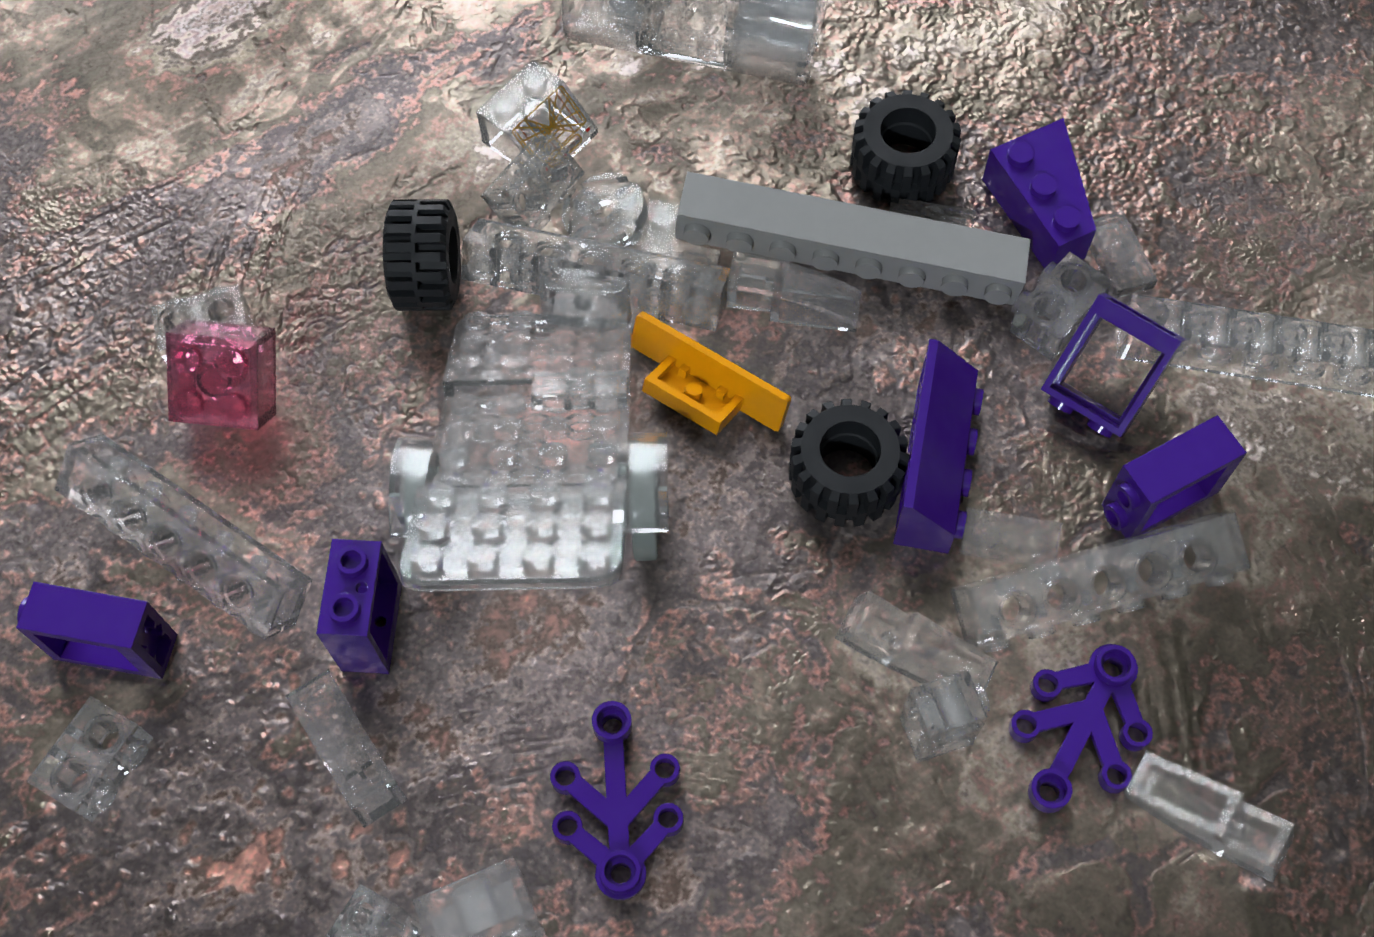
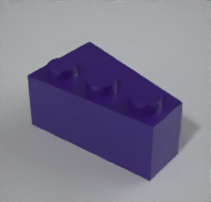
[982,118,1096,275]

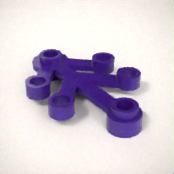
[1008,644,1153,813]
[550,701,684,900]

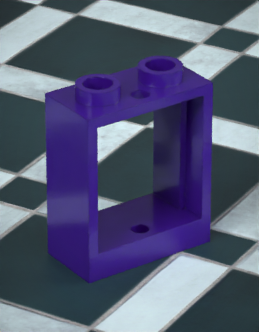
[1041,293,1186,438]
[1101,415,1247,542]
[316,539,402,674]
[16,582,178,679]

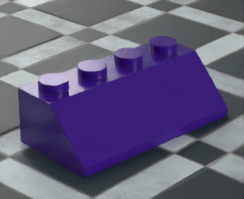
[893,339,984,554]

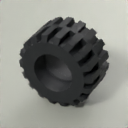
[850,90,961,207]
[383,199,461,311]
[789,399,909,527]

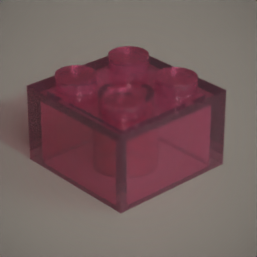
[166,320,276,430]

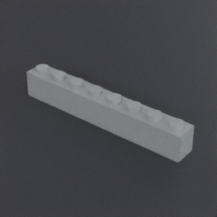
[675,171,1031,306]

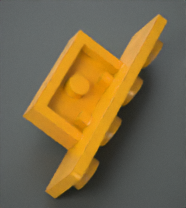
[630,311,791,435]

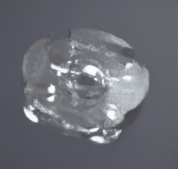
[561,172,648,253]

